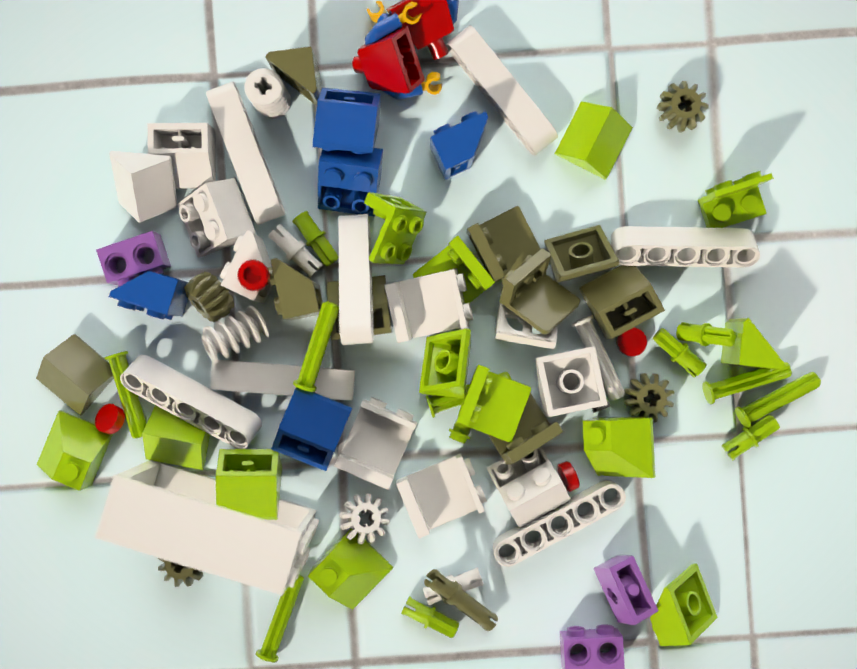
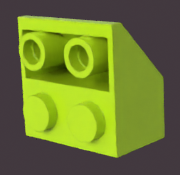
[216,449,282,520]

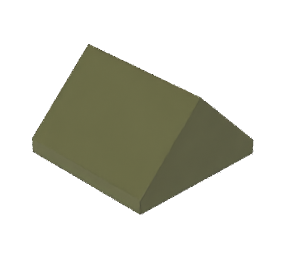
[265,46,322,106]
[544,225,619,283]
[36,334,114,416]

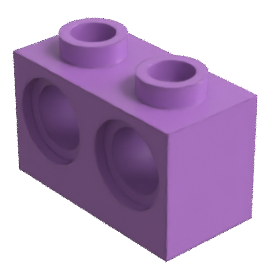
[96,231,171,286]
[559,624,625,669]

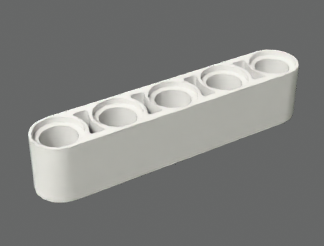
[446,25,558,156]
[206,81,286,225]
[338,214,374,345]
[611,226,760,268]
[120,355,262,449]
[210,360,355,400]
[492,480,626,567]

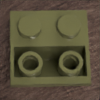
[268,258,323,321]
[579,265,665,339]
[327,275,392,340]

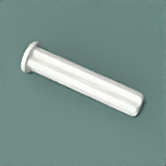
[571,315,625,400]

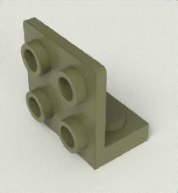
[466,206,541,282]
[488,392,563,465]

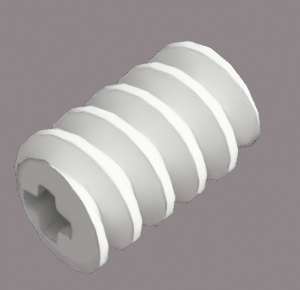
[244,68,291,119]
[201,306,269,364]

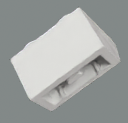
[147,123,216,189]
[177,178,256,258]
[220,230,273,303]
[486,447,571,528]

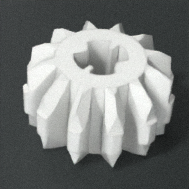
[339,493,390,544]

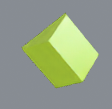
[554,101,633,180]
[721,318,786,370]
[419,328,471,399]
[142,405,210,470]

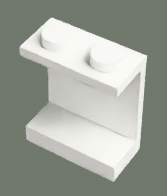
[384,269,473,343]
[334,397,417,490]
[396,453,487,539]

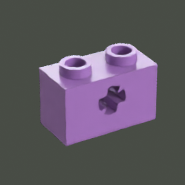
[593,555,659,625]

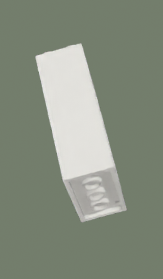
[95,460,319,596]

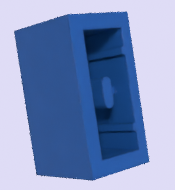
[313,87,381,154]
[430,111,488,180]
[318,148,383,217]
[109,271,189,320]
[271,387,352,471]

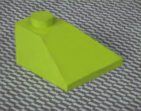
[36,410,113,491]
[583,417,656,478]
[308,528,393,610]
[650,563,718,646]

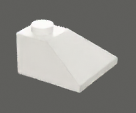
[536,346,608,417]

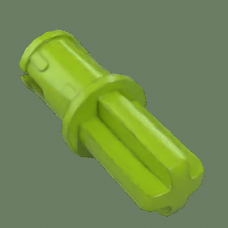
[292,211,339,266]
[676,322,737,347]
[653,328,707,378]
[721,415,780,461]
[401,596,459,638]

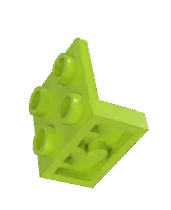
[698,171,774,228]
[364,192,427,264]
[413,236,495,303]
[455,364,531,443]

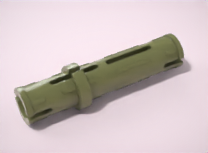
[424,569,498,631]

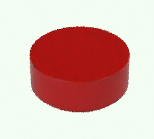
[237,260,270,291]
[616,327,647,357]
[95,404,125,435]
[557,461,580,492]

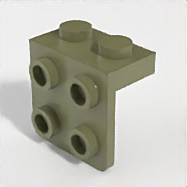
[499,248,580,334]

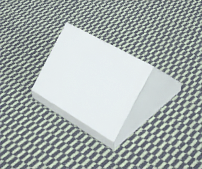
[109,151,178,223]

